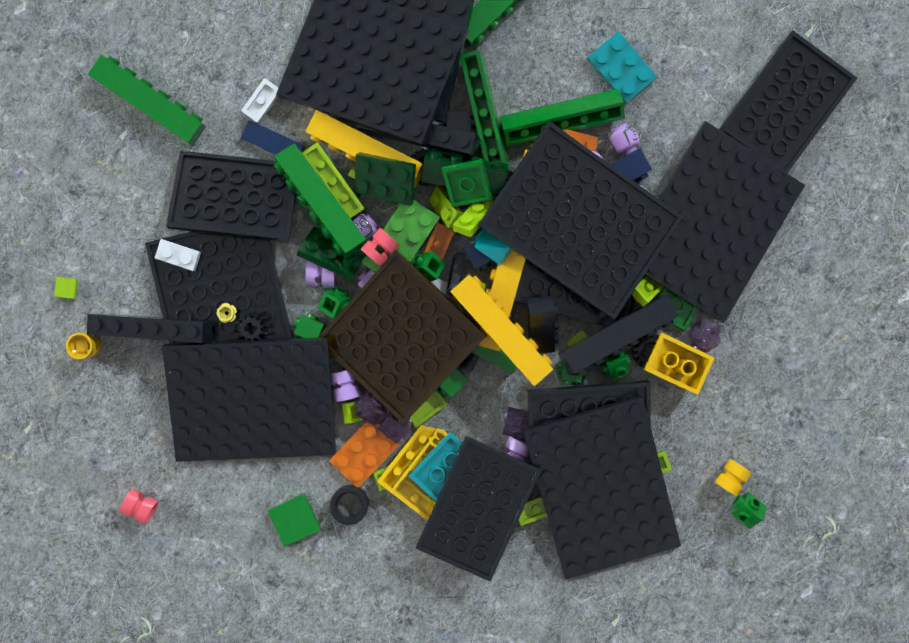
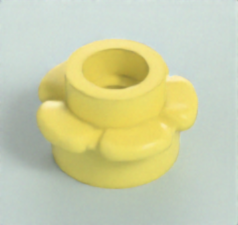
[217,303,237,323]

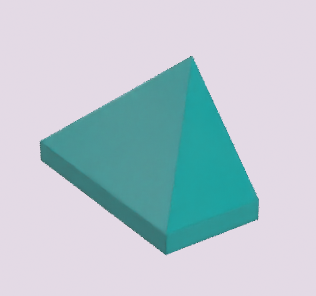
[474,229,512,265]

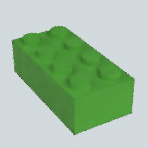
[361,200,441,272]

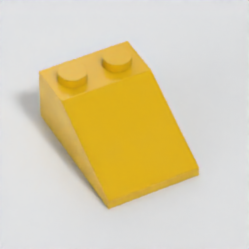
[644,333,714,395]

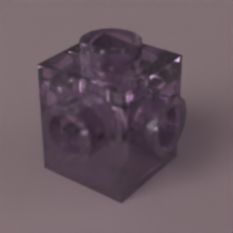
[689,317,721,353]
[355,391,387,426]
[502,407,528,440]
[377,411,412,443]

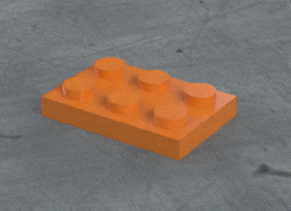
[329,417,400,488]

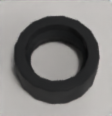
[330,485,369,525]

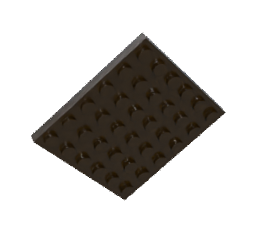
[318,250,487,424]

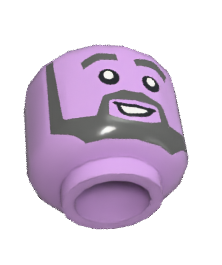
[610,123,640,155]
[352,214,378,242]

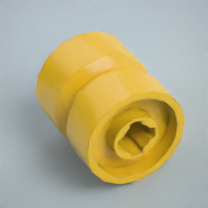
[66,333,102,359]
[714,459,753,497]

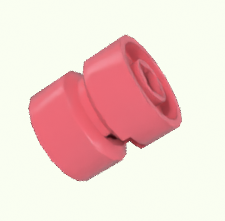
[361,228,400,267]
[119,489,159,525]

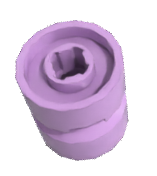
[305,261,337,288]
[331,370,361,402]
[502,436,529,461]

